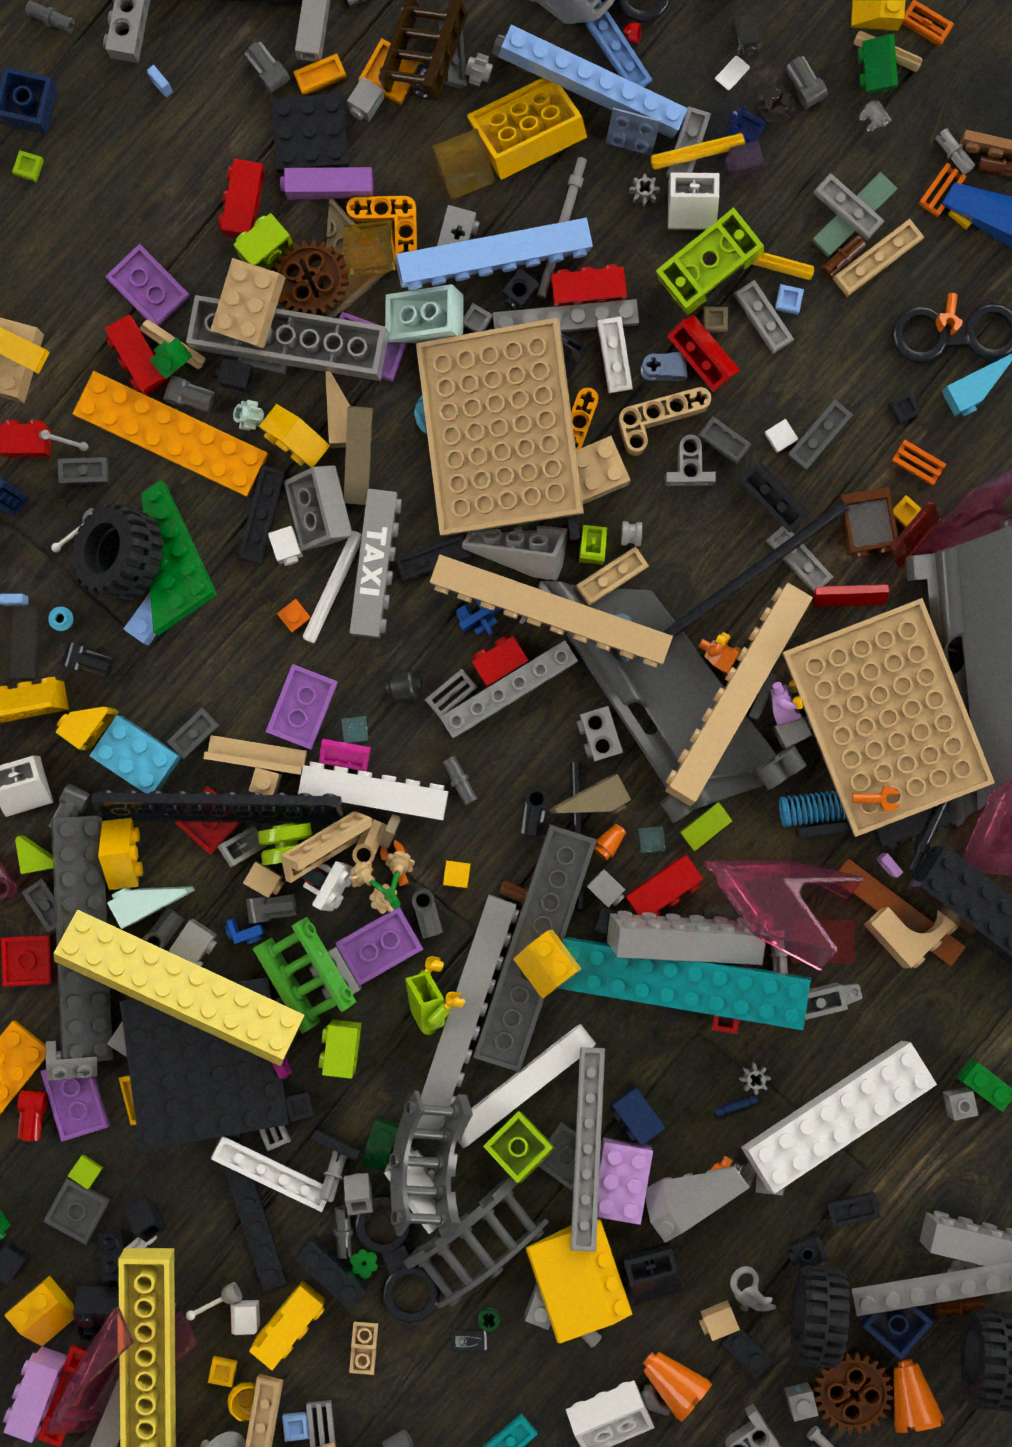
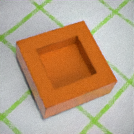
[277,599,311,633]

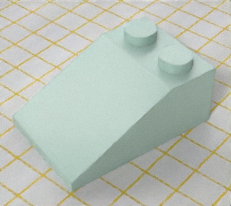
[385,284,463,343]
[107,886,195,929]

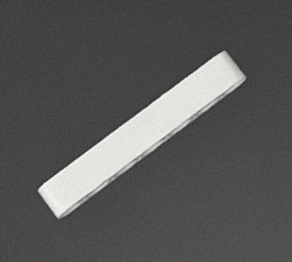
[457,1024,596,1148]

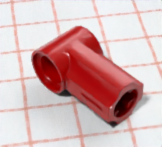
[17,1090,48,1141]

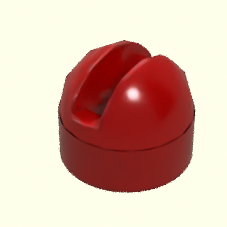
[623,23,641,43]

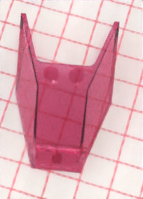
[46,1307,198,1433]

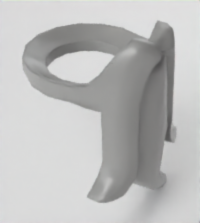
[730,1266,777,1311]

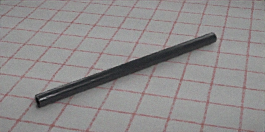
[663,500,849,639]

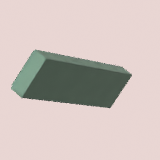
[812,172,898,258]

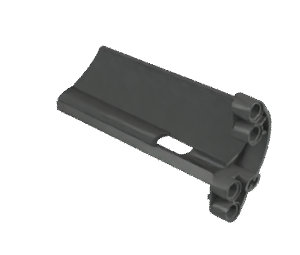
[905,520,1012,826]
[537,581,807,823]

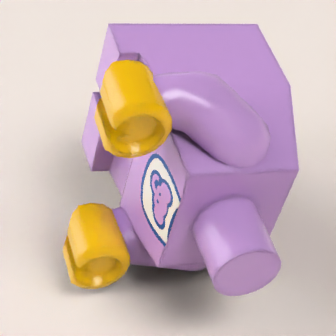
[770,680,803,725]

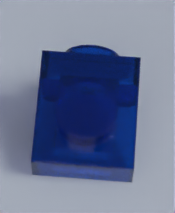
[728,105,767,146]

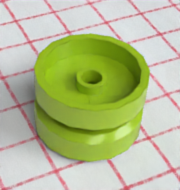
[257,823,313,865]

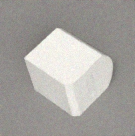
[230,1300,260,1335]

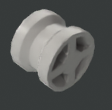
[621,521,642,546]

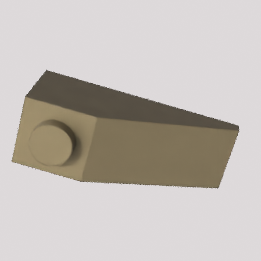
[549,774,631,814]

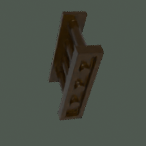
[378,0,468,100]

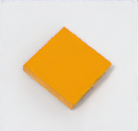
[358,38,424,105]

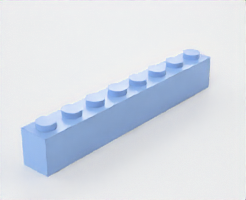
[498,25,688,139]
[395,218,593,290]

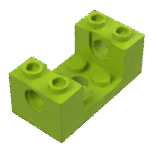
[656,208,764,316]

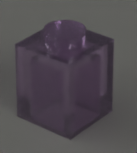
[725,140,765,179]

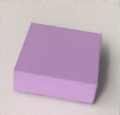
[877,853,903,878]

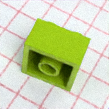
[233,213,294,270]
[319,1019,362,1079]
[483,1111,556,1183]

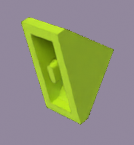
[579,525,607,565]
[15,835,53,874]

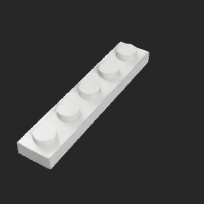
[211,1136,326,1212]

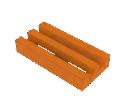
[902,0,954,47]
[918,163,967,217]
[891,440,946,486]

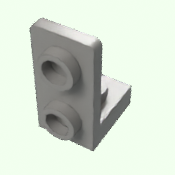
[46,1041,98,1080]

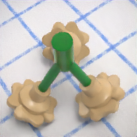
[350,851,415,914]

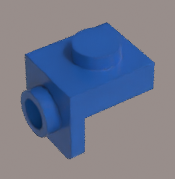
[225,918,265,944]

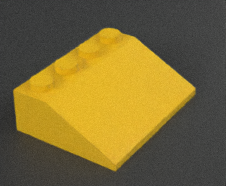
[467,78,587,180]
[0,677,69,723]
[526,1219,632,1343]

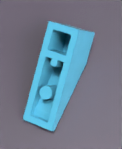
[942,354,1012,417]

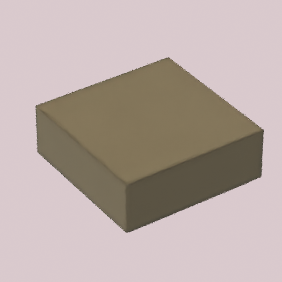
[703,307,728,333]
[379,814,401,849]

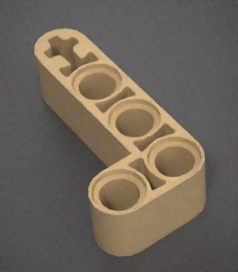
[618,387,711,456]

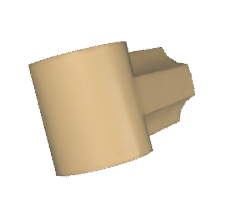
[352,818,387,863]

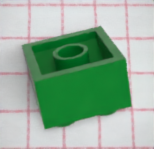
[858,34,898,94]

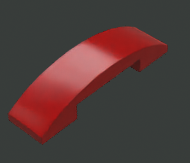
[37,1344,95,1447]

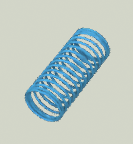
[779,790,846,827]

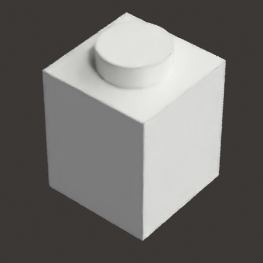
[268,526,303,566]

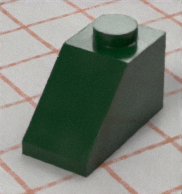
[361,1116,400,1171]

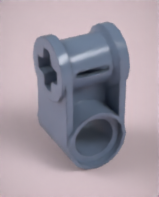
[640,352,687,381]

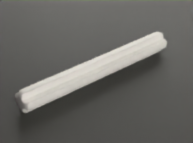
[303,531,362,643]

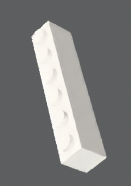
[298,762,449,820]

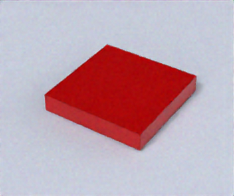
[175,786,240,855]
[1,935,53,987]

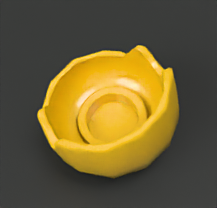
[227,1382,256,1421]

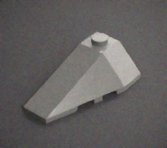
[462,526,568,580]
[645,1166,749,1242]

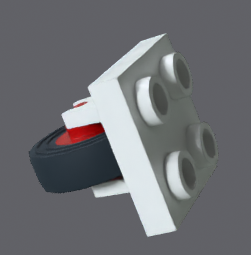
[294,861,353,911]

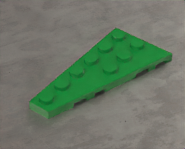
[142,480,217,636]

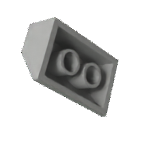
[284,466,353,551]

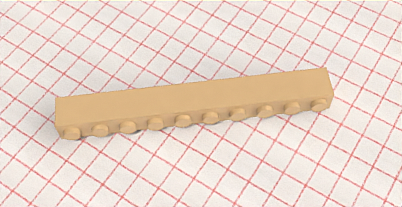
[430,555,673,668]
[665,583,813,806]

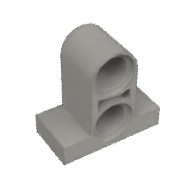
[665,435,716,486]
[725,1403,781,1447]

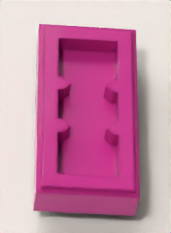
[319,739,371,772]

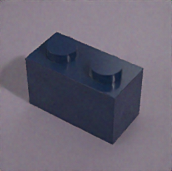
[611,1084,665,1146]

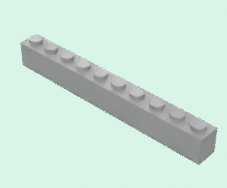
[417,894,519,1130]

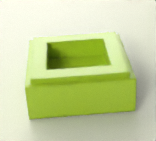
[12,150,44,182]
[68,1154,103,1190]

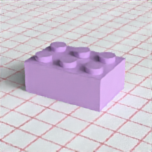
[597,1137,653,1225]
[3,1346,67,1443]

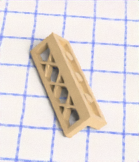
[203,735,307,775]
[281,811,372,883]

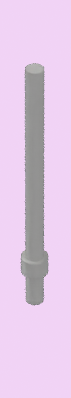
[537,157,587,298]

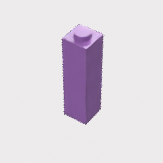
[280,167,373,200]

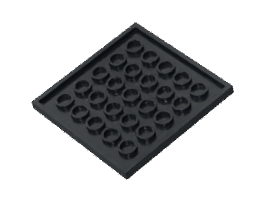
[119,977,289,1151]

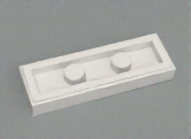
[597,316,633,393]

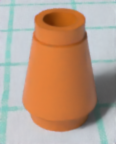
[593,824,626,861]

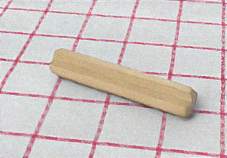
[854,31,922,72]
[140,320,206,370]

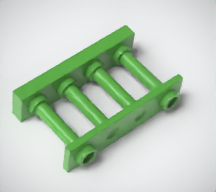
[253,917,356,1033]

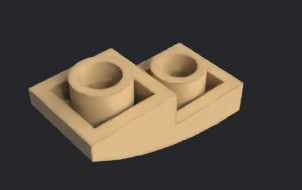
[349,1321,378,1375]

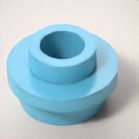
[48,607,73,631]

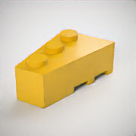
[249,1280,325,1370]

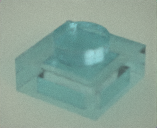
[341,716,369,743]
[638,826,665,853]

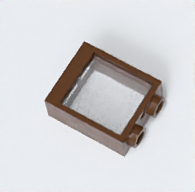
[837,487,899,558]

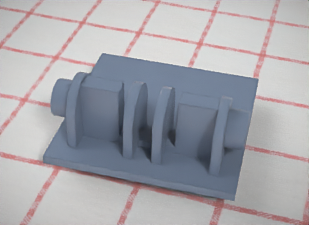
[606,107,661,156]

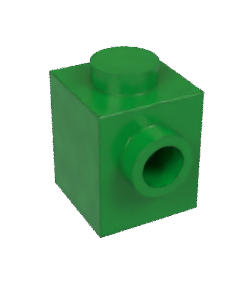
[150,337,192,379]

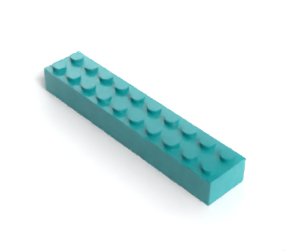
[558,937,811,1030]

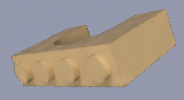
[864,907,959,968]

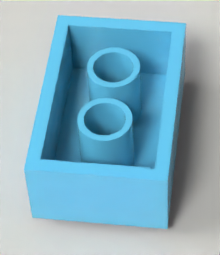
[89,715,182,793]

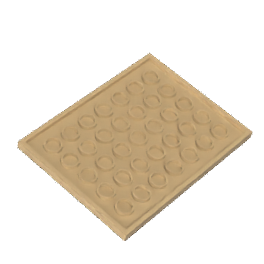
[416,318,584,536]
[782,598,995,837]

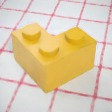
[258,404,330,468]
[98,818,143,890]

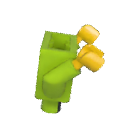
[405,956,465,1035]

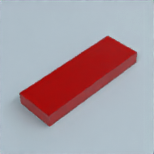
[812,584,889,607]

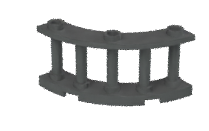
[389,1091,473,1238]
[403,1176,549,1309]

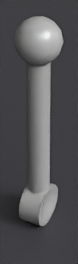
[39,430,88,451]

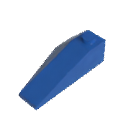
[942,183,1012,249]

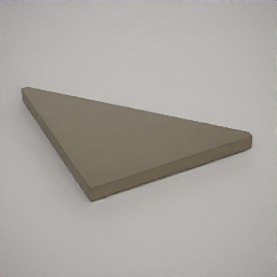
[322,197,393,318]

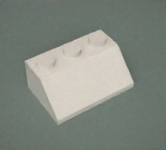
[384,1147,437,1234]
[566,1381,655,1447]

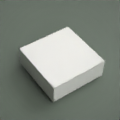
[764,419,798,453]

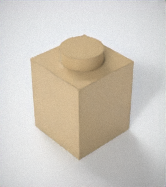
[249,767,282,795]
[243,861,284,898]
[699,1300,740,1341]

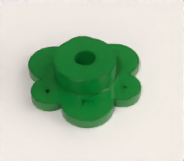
[350,1249,378,1278]

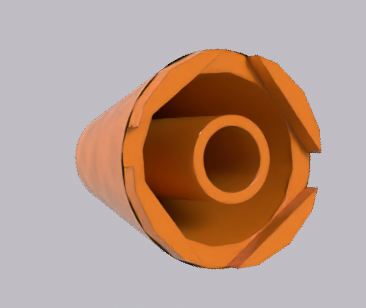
[643,1352,712,1422]
[894,1359,945,1433]

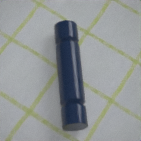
[714,1094,759,1118]

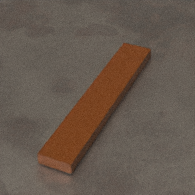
[833,858,965,966]

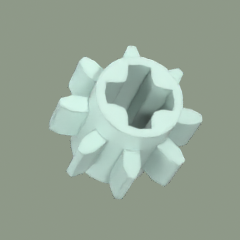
[233,400,264,431]

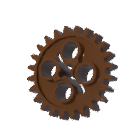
[273,239,350,316]
[812,1350,894,1434]

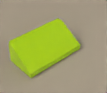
[679,802,732,851]

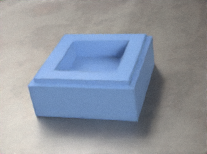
[147,65,173,97]
[774,284,804,315]
[0,594,28,606]
[282,1411,309,1442]

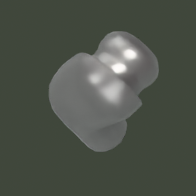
[641,1383,671,1416]

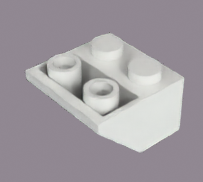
[668,173,719,230]
[0,756,54,817]

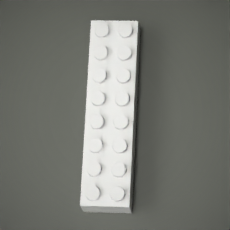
[741,1041,937,1194]

